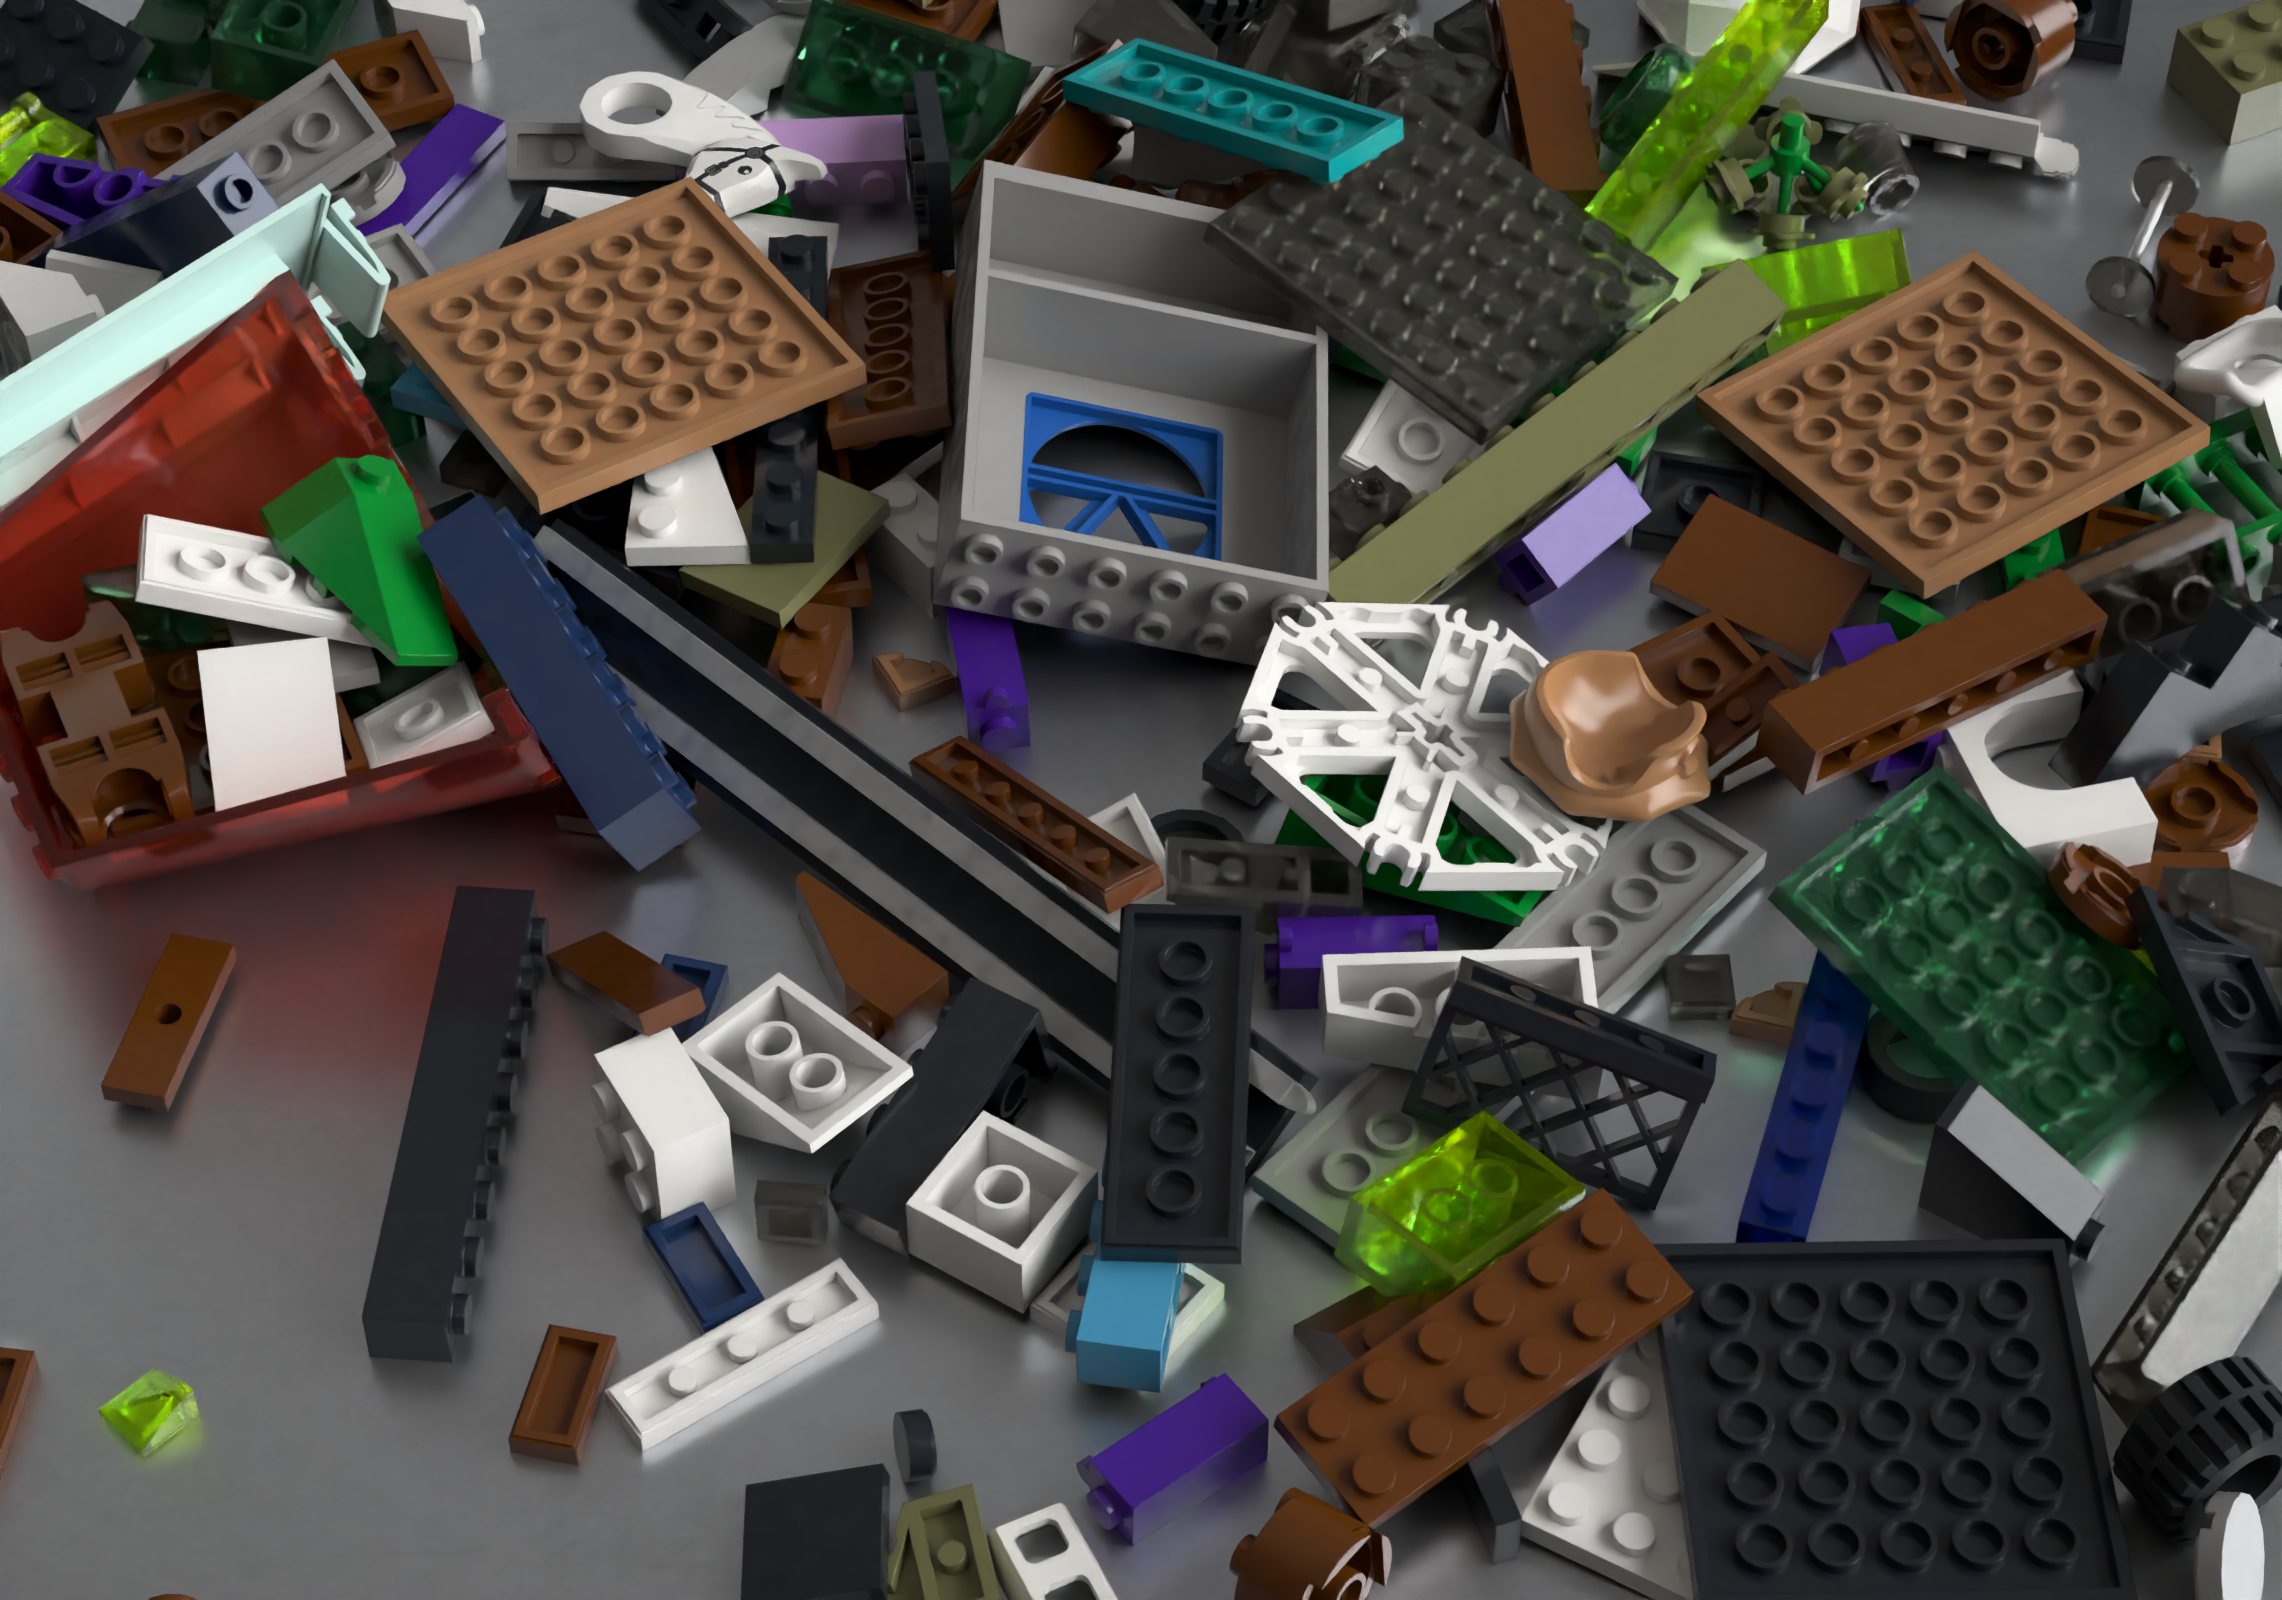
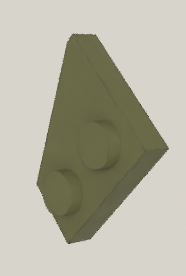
[887,1483,1002,1600]

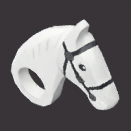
[579,71,828,218]

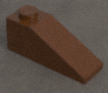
[795,871,949,1057]

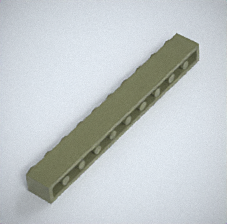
[1325,258,1789,649]

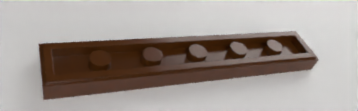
[908,735,1164,914]

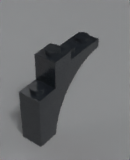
[2047,595,2282,792]

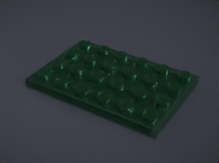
[1768,764,2197,1168]

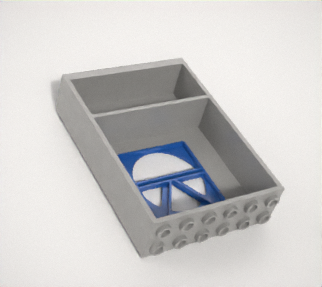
[932,159,1329,673]

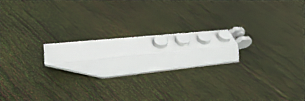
[1592,56,2081,180]

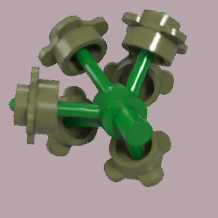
[1703,97,1869,253]

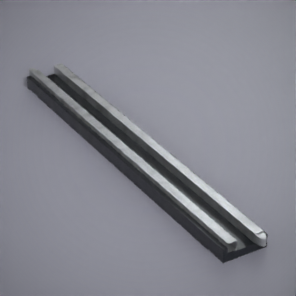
[534,518,1319,1185]

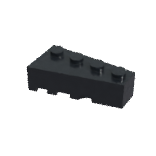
[829,977,1059,1259]

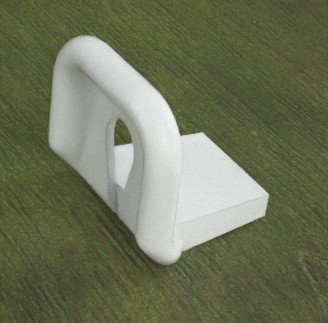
[2174,318,2282,470]

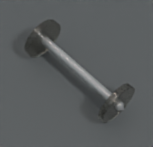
[2085,156,2200,317]

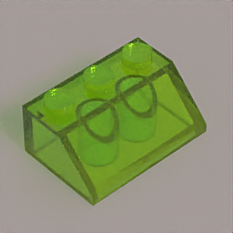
[1701,228,1912,339]
[1334,1110,1587,1297]

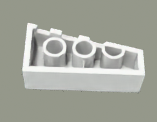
[1318,946,1603,1102]

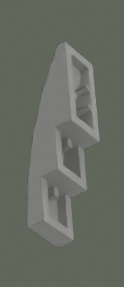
[656,12,842,117]

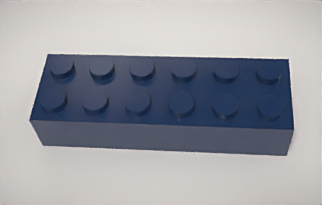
[416,494,702,872]

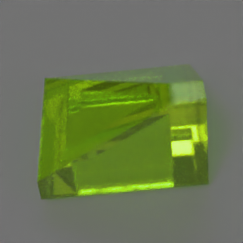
[98,1368,199,1458]

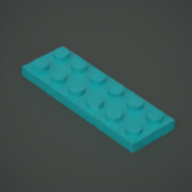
[1062,38,1404,184]

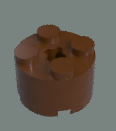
[1944,0,2078,100]
[2146,212,2275,344]
[1229,1487,1392,1600]

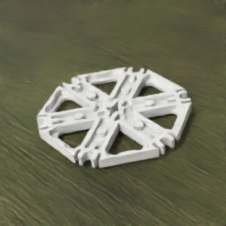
[1234,602,1614,891]

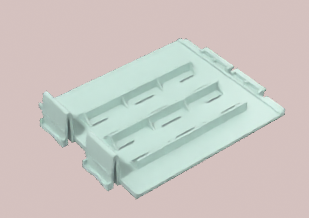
[0,183,391,577]

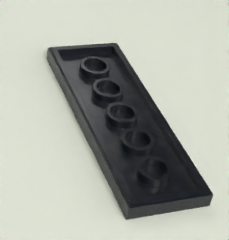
[1100,904,1255,1265]

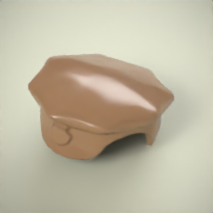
[1509,650,1711,822]

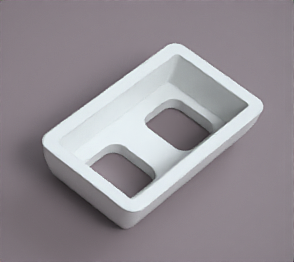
[987,1503,1118,1600]

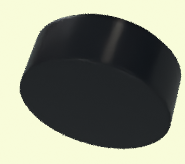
[893,1409,937,1483]

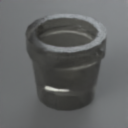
[1829,121,1920,215]

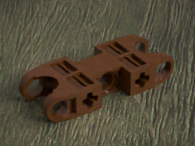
[0,599,195,856]

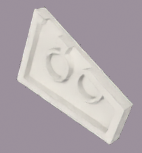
[625,446,752,566]

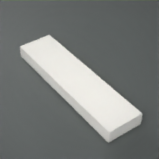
[604,1258,879,1453]

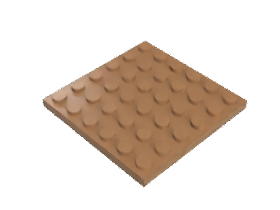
[380,176,867,515]
[1696,251,2211,600]

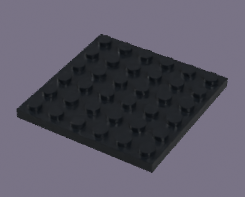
[1653,1238,2138,1600]

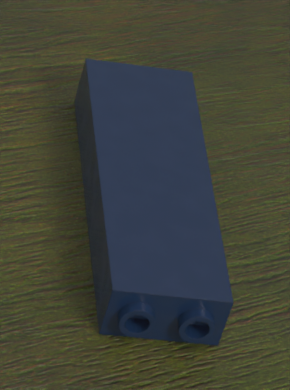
[26,151,280,280]

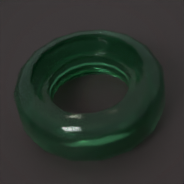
[1596,43,1697,157]

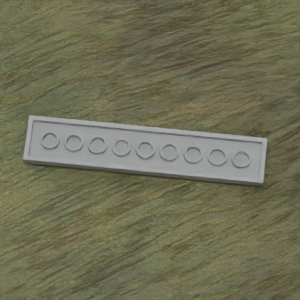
[1253,804,1767,1264]

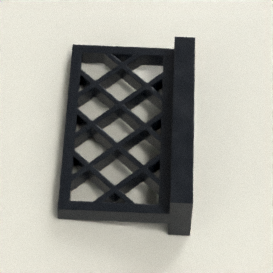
[1401,956,1717,1211]

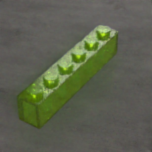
[1584,0,1829,271]

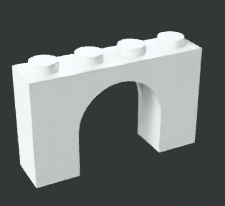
[1932,670,2158,891]

